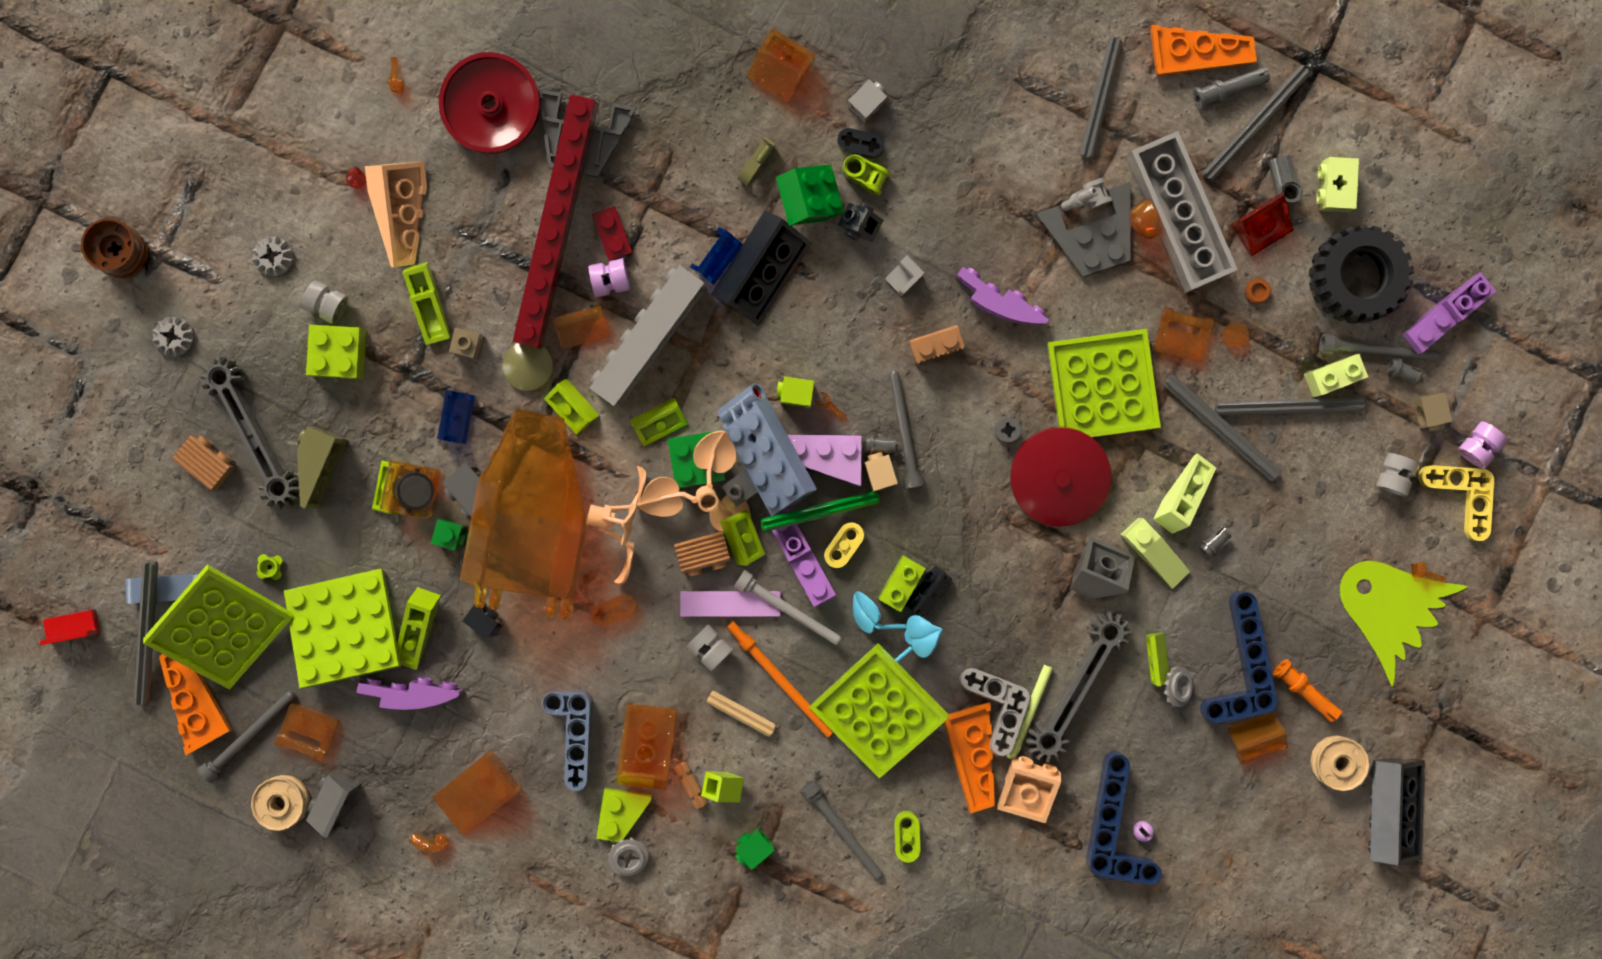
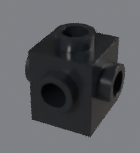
[838,203,884,242]

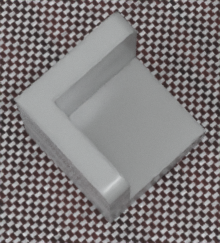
[885,255,924,296]

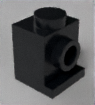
[462,600,504,639]

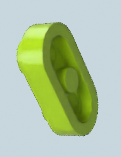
[894,811,920,863]

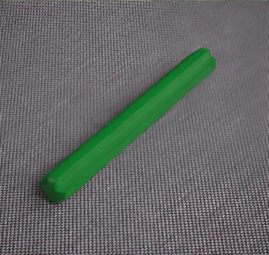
[761,491,880,532]

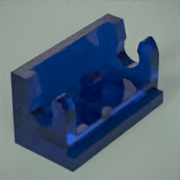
[689,227,744,285]
[437,390,475,444]

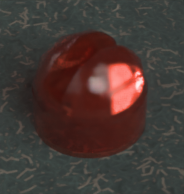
[345,166,367,188]

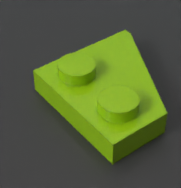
[596,788,652,842]

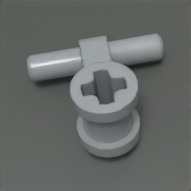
[1061,177,1113,211]

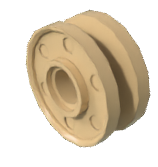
[1310,735,1369,791]
[251,775,310,831]

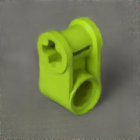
[842,155,891,196]

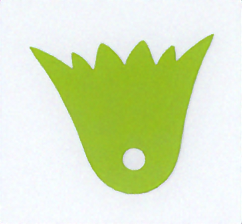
[1340,561,1468,686]

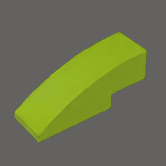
[402,262,450,345]

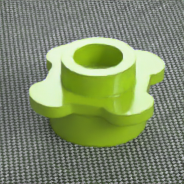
[257,554,283,580]

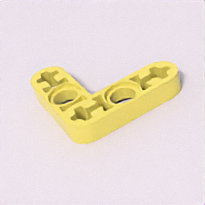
[1418,466,1494,541]

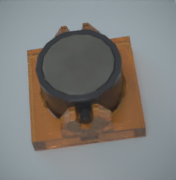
[380,460,441,519]

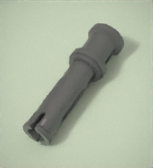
[1193,66,1270,110]

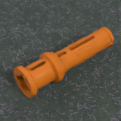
[1273,659,1342,722]

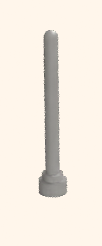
[734,570,842,645]

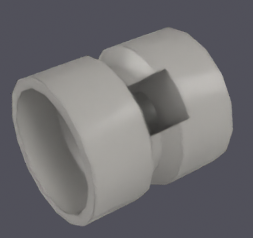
[300,280,348,325]
[1376,453,1420,497]
[686,624,733,672]

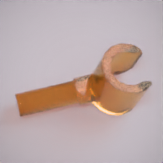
[387,57,405,93]
[815,392,847,420]
[1411,562,1445,582]

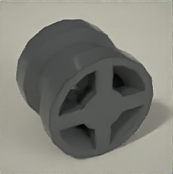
[994,418,1021,443]

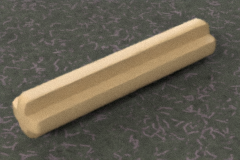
[707,691,776,737]

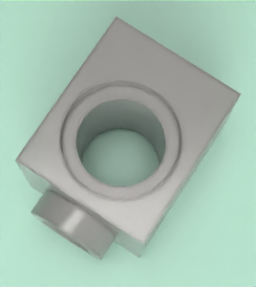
[847,79,887,123]

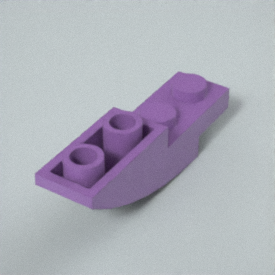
[955,267,1049,326]
[1403,272,1496,354]
[770,509,837,608]
[356,677,464,710]

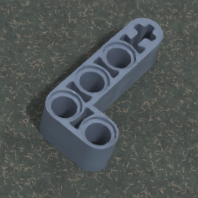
[125,572,223,604]
[542,689,593,791]

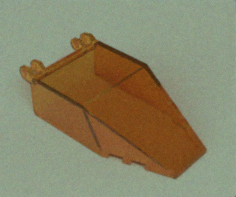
[460,409,587,619]

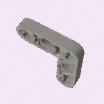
[959,668,1030,757]

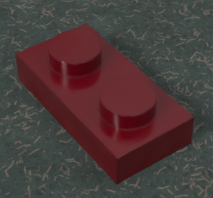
[592,206,633,261]

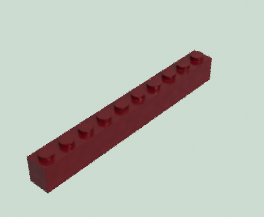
[512,94,599,349]

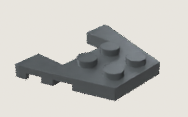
[539,89,636,178]
[1036,182,1131,277]

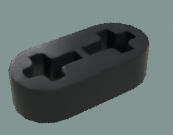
[837,128,884,159]

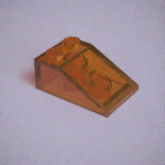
[616,703,676,790]
[432,750,522,836]

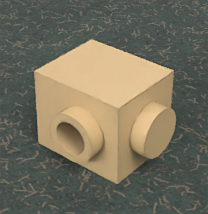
[864,452,898,491]

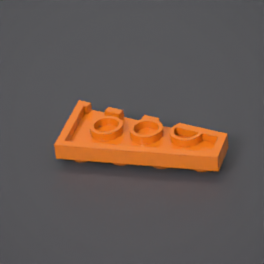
[1150,25,1257,76]
[159,654,232,756]
[944,702,995,813]

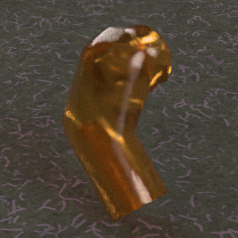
[409,832,448,853]

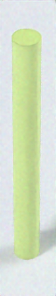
[1006,665,1053,759]

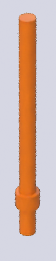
[726,621,833,738]

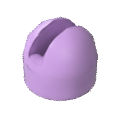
[1133,821,1154,842]

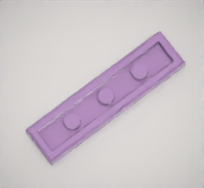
[680,591,780,617]

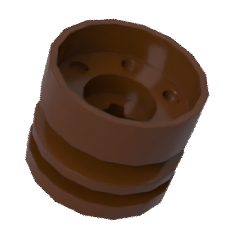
[81,218,148,279]

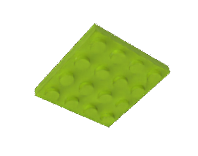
[1047,329,1161,437]
[143,564,293,690]
[284,569,401,689]
[809,643,950,779]

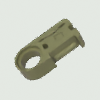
[737,137,776,186]

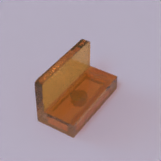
[552,306,610,349]
[1228,712,1288,765]

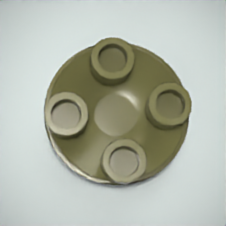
[503,343,554,391]

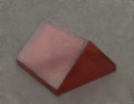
[1231,193,1294,256]

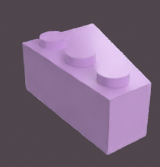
[788,435,861,486]

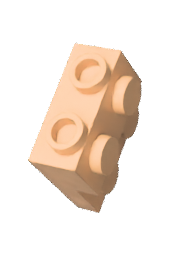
[997,756,1061,823]

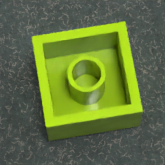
[306,325,367,380]

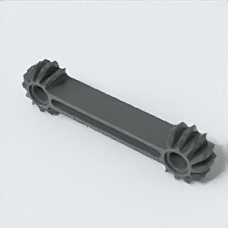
[199,356,300,510]
[1026,611,1131,763]

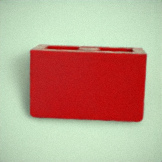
[39,609,100,646]

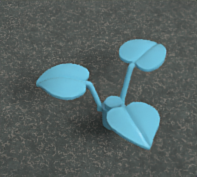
[853,591,943,670]

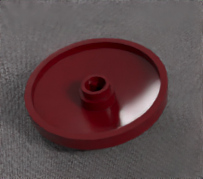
[439,52,540,154]
[1010,426,1111,527]

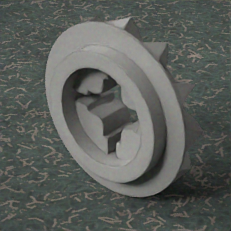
[252,236,293,276]
[152,317,193,357]
[1164,667,1193,707]
[608,837,648,876]

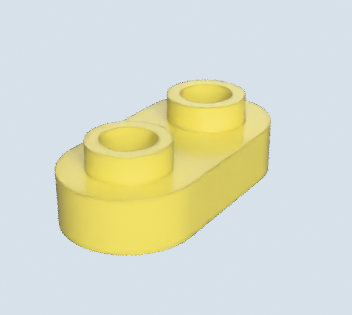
[824,522,864,568]

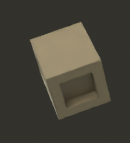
[449,327,485,360]
[1413,392,1452,432]

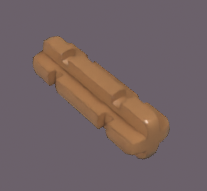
[674,761,707,809]

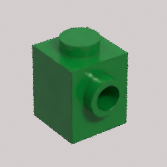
[431,519,468,550]
[735,827,775,870]

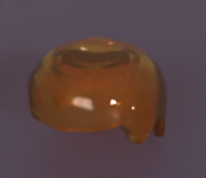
[1130,198,1161,239]

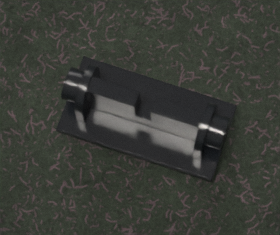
[905,565,952,617]

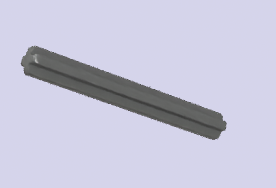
[1079,37,1122,159]

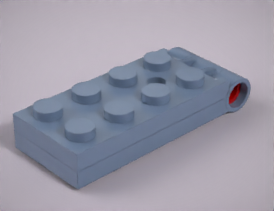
[718,383,817,516]

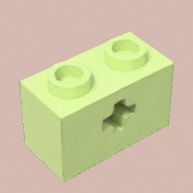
[1316,157,1359,213]
[1304,354,1368,397]

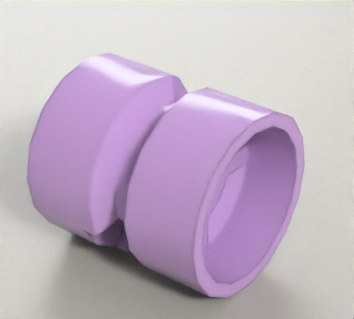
[589,258,630,297]
[1458,421,1508,469]

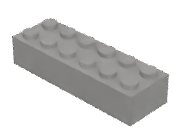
[1126,131,1238,293]
[589,265,707,408]

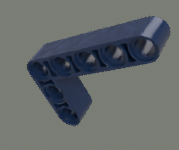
[1200,591,1277,723]
[1086,751,1162,885]

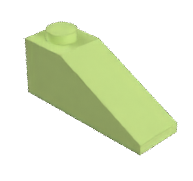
[1153,453,1216,534]
[1120,518,1190,589]

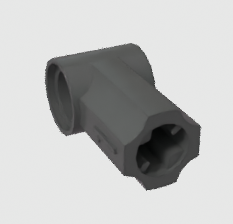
[1268,155,1303,208]

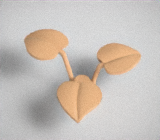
[637,431,751,532]
[586,466,646,584]

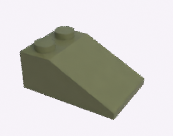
[297,426,348,509]

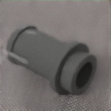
[1387,359,1422,385]
[864,435,896,455]
[1199,526,1232,558]

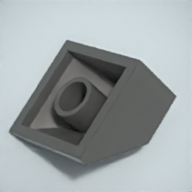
[1070,537,1135,599]

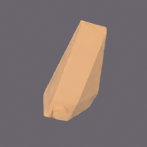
[365,162,427,267]

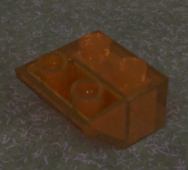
[746,28,815,104]

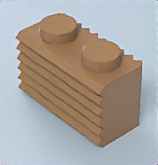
[908,325,964,365]
[172,435,236,491]
[674,531,731,577]

